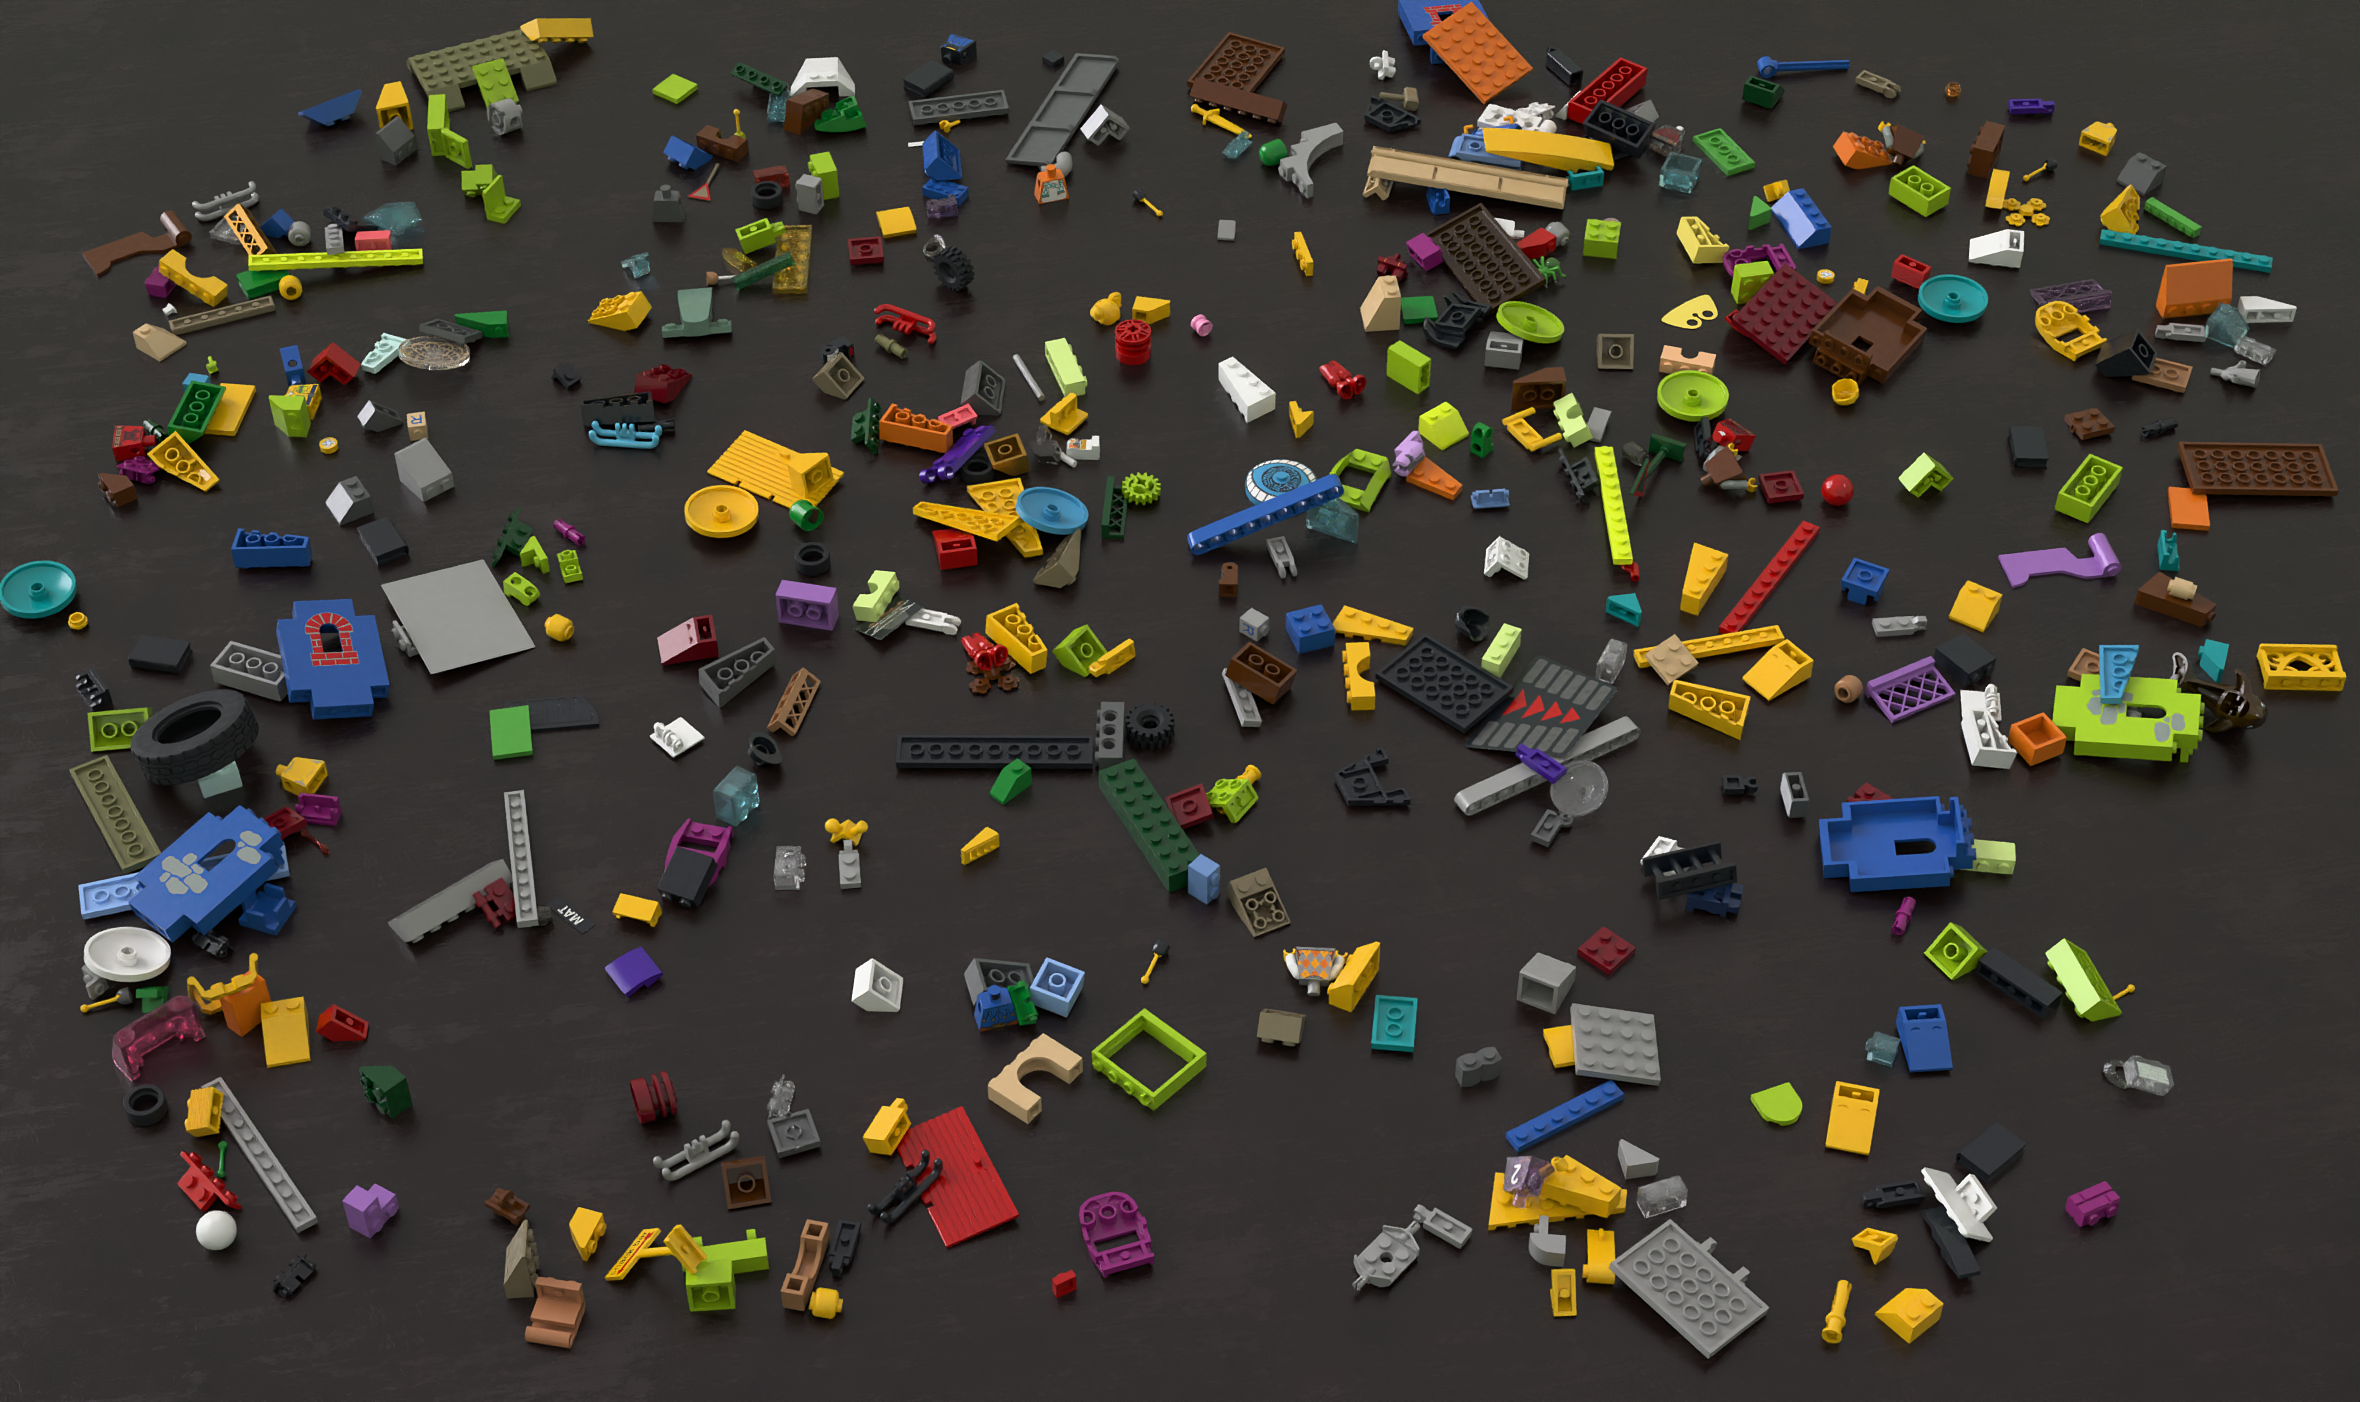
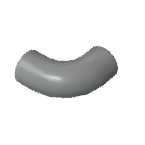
[1041,152,1073,178]

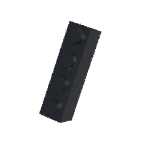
[1976,947,2062,1019]

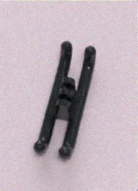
[867,1150,943,1224]

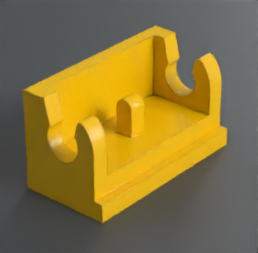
[612,893,662,927]

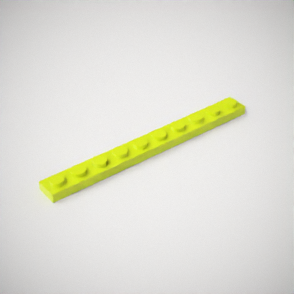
[248,249,423,271]
[1594,446,1633,565]

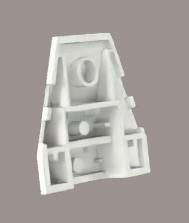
[791,57,855,97]

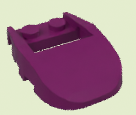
[1723,244,1797,278]
[665,818,734,887]
[1079,1192,1154,1278]

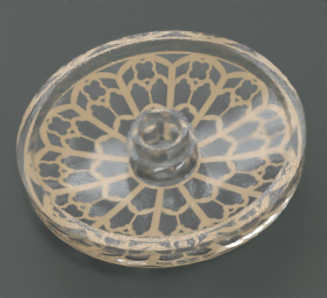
[398,336,470,370]

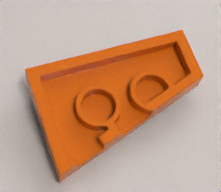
[1406,456,1463,500]

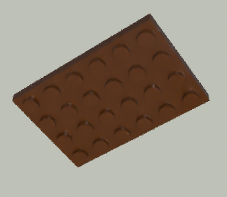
[1187,32,1285,93]

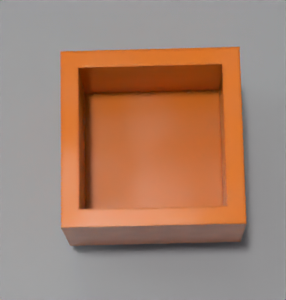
[2008,712,2067,766]

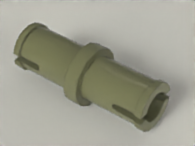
[875,333,908,359]

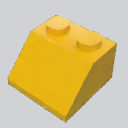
[787,453,834,499]
[1949,581,2003,632]
[1875,1288,1944,1344]

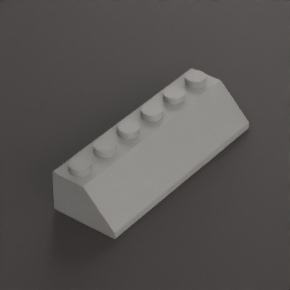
[387,859,513,943]

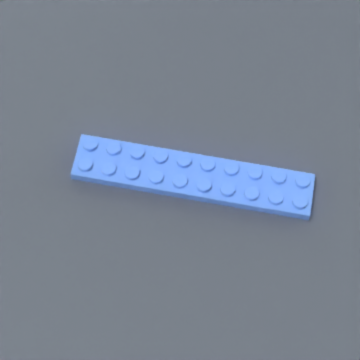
[78,842,290,920]

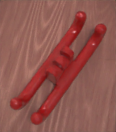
[874,304,937,344]

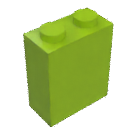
[1387,340,1431,394]

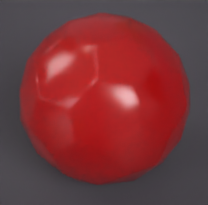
[1821,474,1854,507]

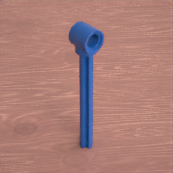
[1757,56,1849,78]

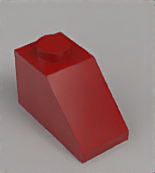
[316,1004,369,1041]

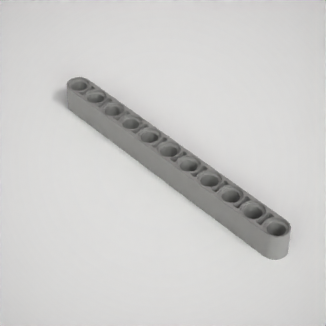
[1454,716,1641,816]

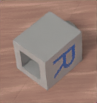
[1239,608,1270,641]

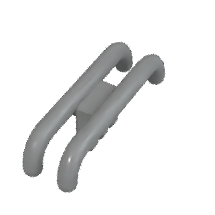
[192,181,259,221]
[653,1120,739,1181]

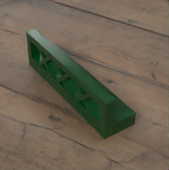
[1101,476,1128,539]

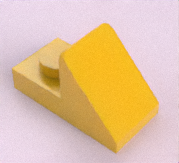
[1289,401,1314,438]
[1852,1228,1898,1265]
[1550,1269,1577,1316]

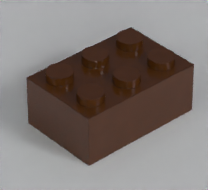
[1967,121,2006,179]
[1225,641,1298,704]

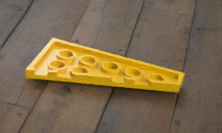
[967,478,1043,557]

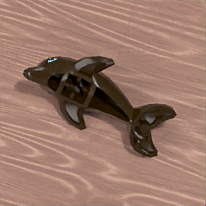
[2169,652,2268,733]

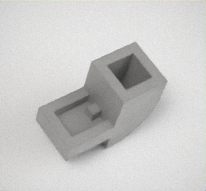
[1529,1215,1566,1267]

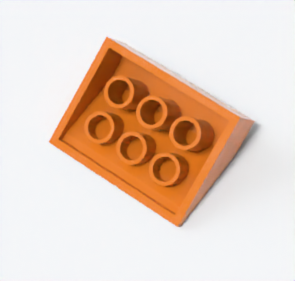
[2156,258,2233,319]

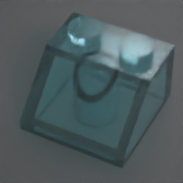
[2205,302,2250,349]

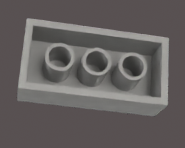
[210,641,288,702]

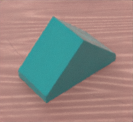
[1606,593,1642,627]

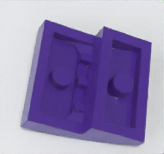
[604,947,663,998]

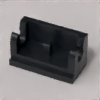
[76,667,112,711]

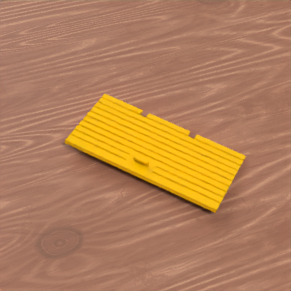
[707,430,844,508]

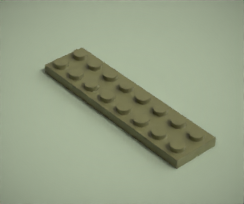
[69,755,161,875]

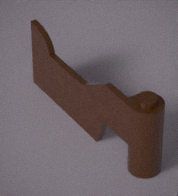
[82,210,192,276]

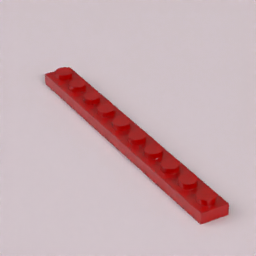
[1718,520,1820,634]

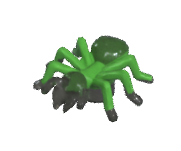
[1532,256,1566,289]

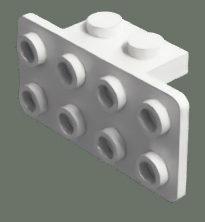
[1921,1167,1997,1242]

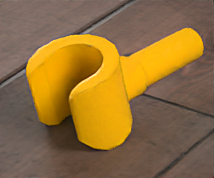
[939,120,960,133]

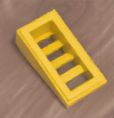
[961,827,999,865]

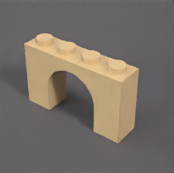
[988,1033,1083,1124]

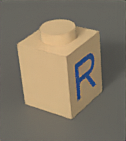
[407,412,429,441]

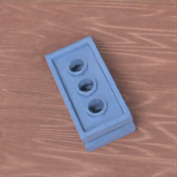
[1448,133,1524,171]

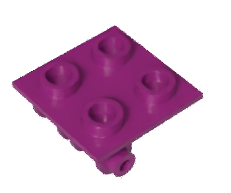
[117,456,161,484]

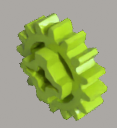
[1122,472,1161,505]

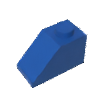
[260,208,295,239]

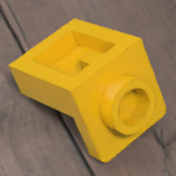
[1763,179,1790,202]

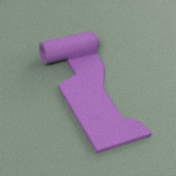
[1998,533,2122,588]

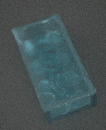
[767,90,791,122]

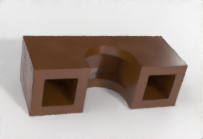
[696,125,749,162]

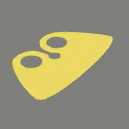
[1661,295,1718,329]

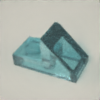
[621,252,650,278]

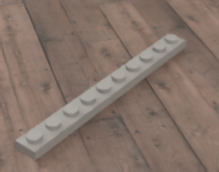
[504,790,539,928]
[201,1077,318,1233]

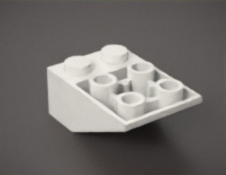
[1969,229,2024,268]

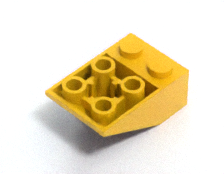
[588,291,652,331]
[1742,639,1814,701]
[1825,1081,1880,1156]

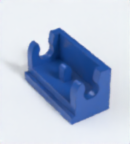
[1425,186,1450,215]

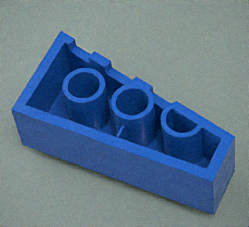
[231,528,313,568]

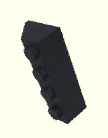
[1583,99,1656,159]

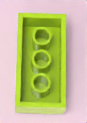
[2055,454,2123,523]

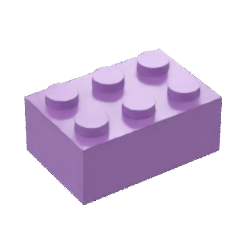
[775,580,839,631]

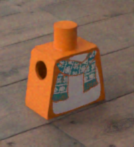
[1034,164,1069,204]

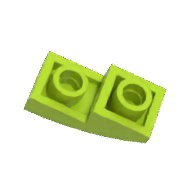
[557,550,583,583]

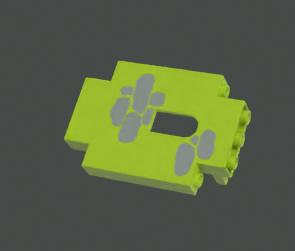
[2052,674,2205,763]

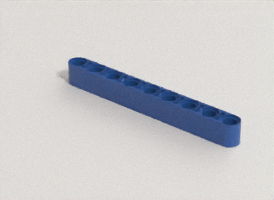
[1187,474,1344,555]

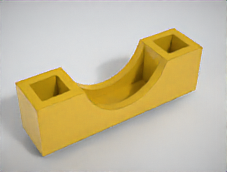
[159,249,228,307]
[1342,642,1375,711]

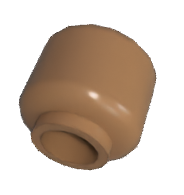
[1834,675,1863,703]

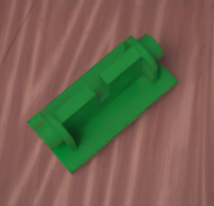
[1007,980,1039,1026]

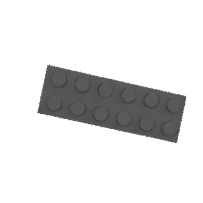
[909,90,1009,125]

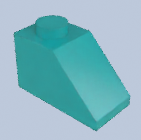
[2198,639,2229,683]

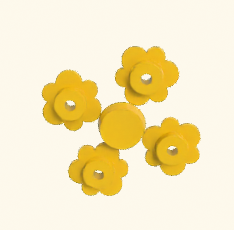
[2003,198,2050,226]

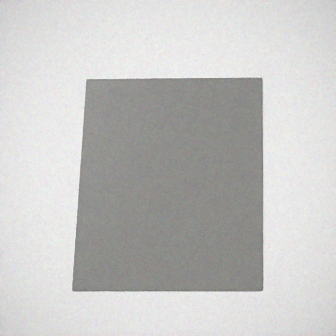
[381,560,535,674]

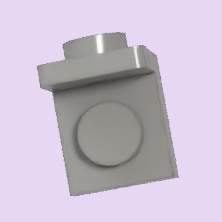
[81,965,109,1000]

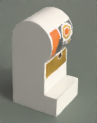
[1066,436,1100,460]

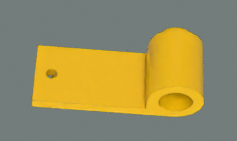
[1582,1228,1615,1285]

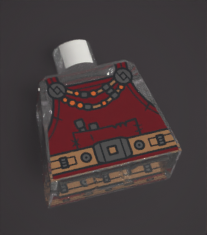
[1648,125,1685,159]

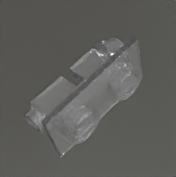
[767,1074,795,1120]

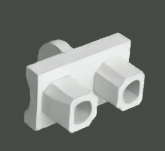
[1370,50,1396,80]

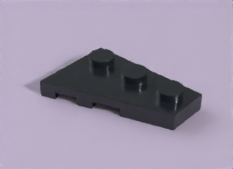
[323,207,379,232]

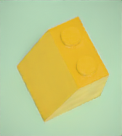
[376,81,414,130]

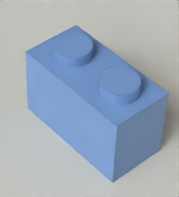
[1188,854,1221,904]

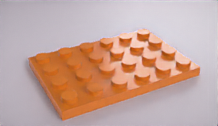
[1423,2,1533,104]

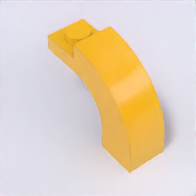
[1985,169,2010,210]

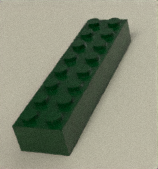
[1099,759,1200,893]

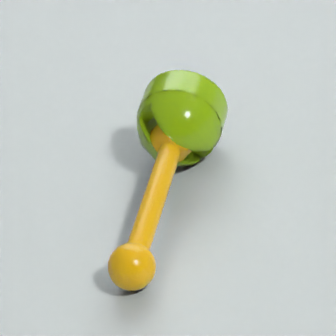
[733,109,746,138]

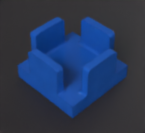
[1840,558,1890,605]
[239,883,297,935]

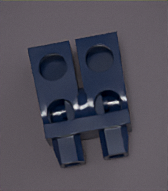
[1685,869,1744,917]

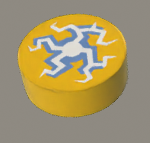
[1817,269,1835,284]
[319,437,338,454]

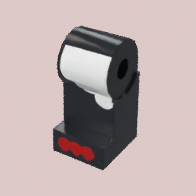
[820,335,855,365]

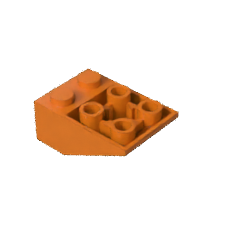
[1833,131,1892,170]

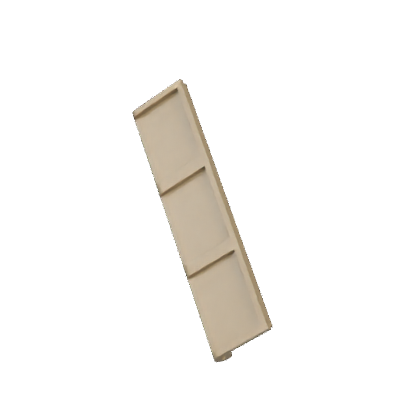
[1367,146,1569,209]

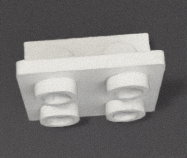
[1484,536,1529,580]

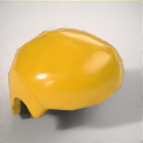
[1832,378,1859,406]

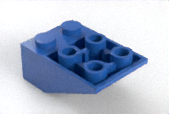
[1896,1004,1953,1072]

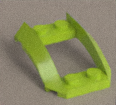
[1329,449,1392,512]

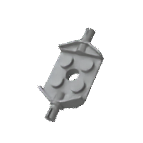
[1352,1221,1420,1290]

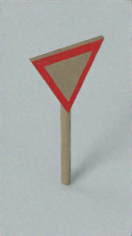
[687,163,719,202]

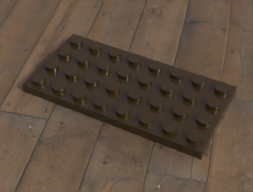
[1425,203,1547,316]

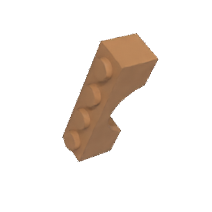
[781,1219,830,1311]

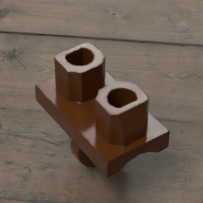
[484,1187,530,1225]

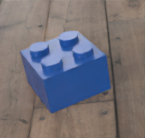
[1286,604,1335,654]

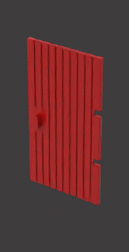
[896,1106,1020,1248]

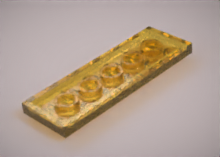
[772,225,812,294]

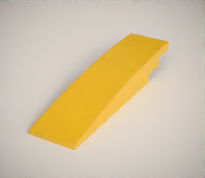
[1483,128,1614,173]

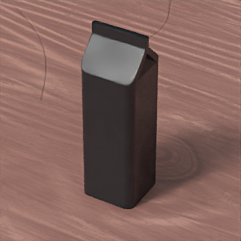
[1546,46,1583,86]

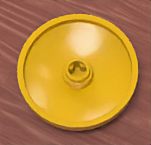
[685,485,759,538]

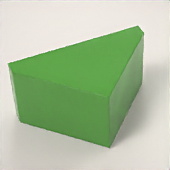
[1748,196,1772,230]

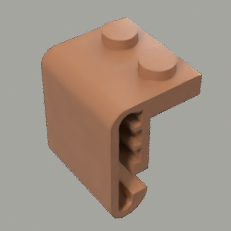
[525,1277,586,1349]

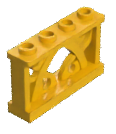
[2256,644,2346,691]

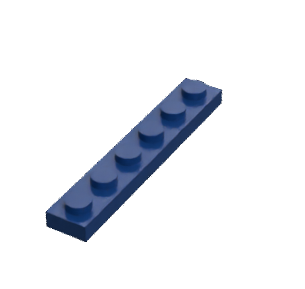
[1506,1080,1624,1152]

